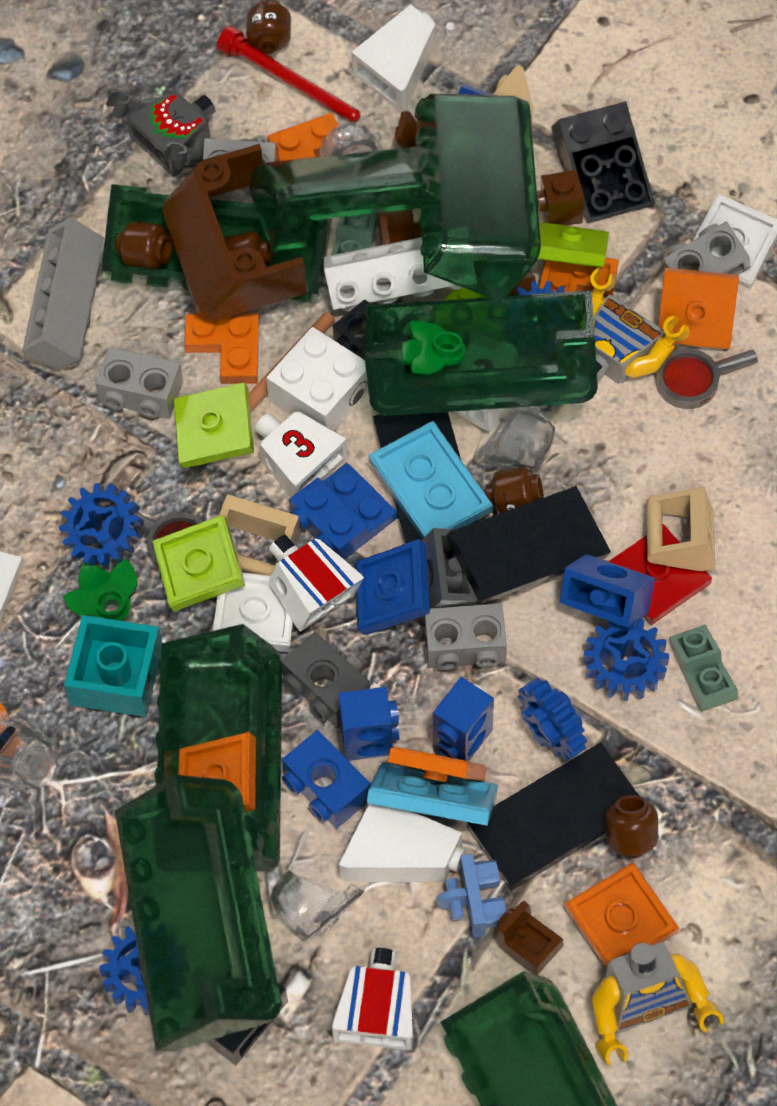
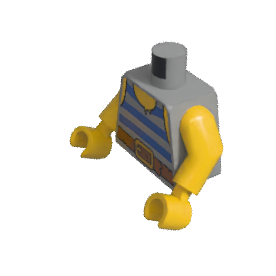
[576,268,690,385]
[592,943,724,1066]

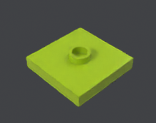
[531,222,609,268]
[174,382,254,469]
[152,515,245,612]

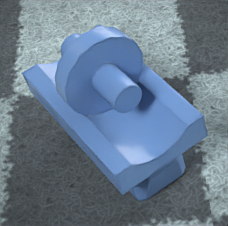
[436,854,506,938]

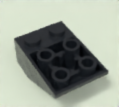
[551,101,655,223]

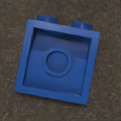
[289,462,397,560]

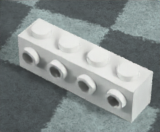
[324,228,477,311]

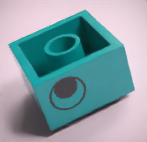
[64,615,163,717]

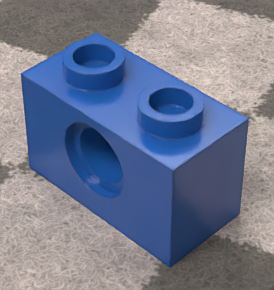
[559,554,655,628]
[281,729,371,829]

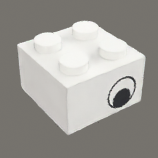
[266,327,372,431]

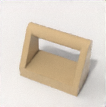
[647,487,716,571]
[219,494,301,576]

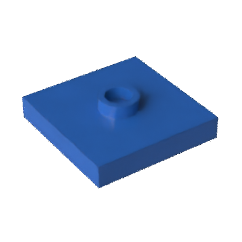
[356,539,430,635]

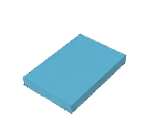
[368,421,493,540]
[367,763,499,825]

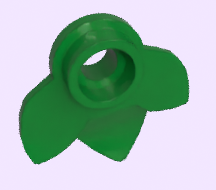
[390,321,466,375]
[63,559,138,621]

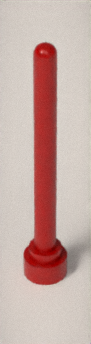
[216,25,361,122]

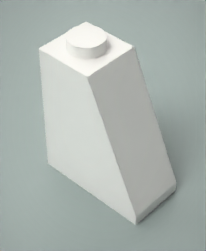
[352,4,435,112]
[339,803,466,882]

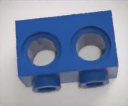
[433,677,494,761]
[338,687,400,761]

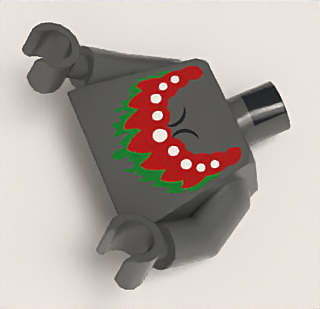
[106,89,216,177]

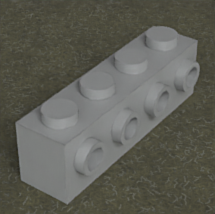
[22,217,104,371]

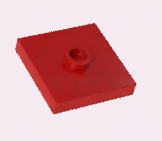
[608,524,712,626]

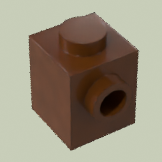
[535,169,585,226]

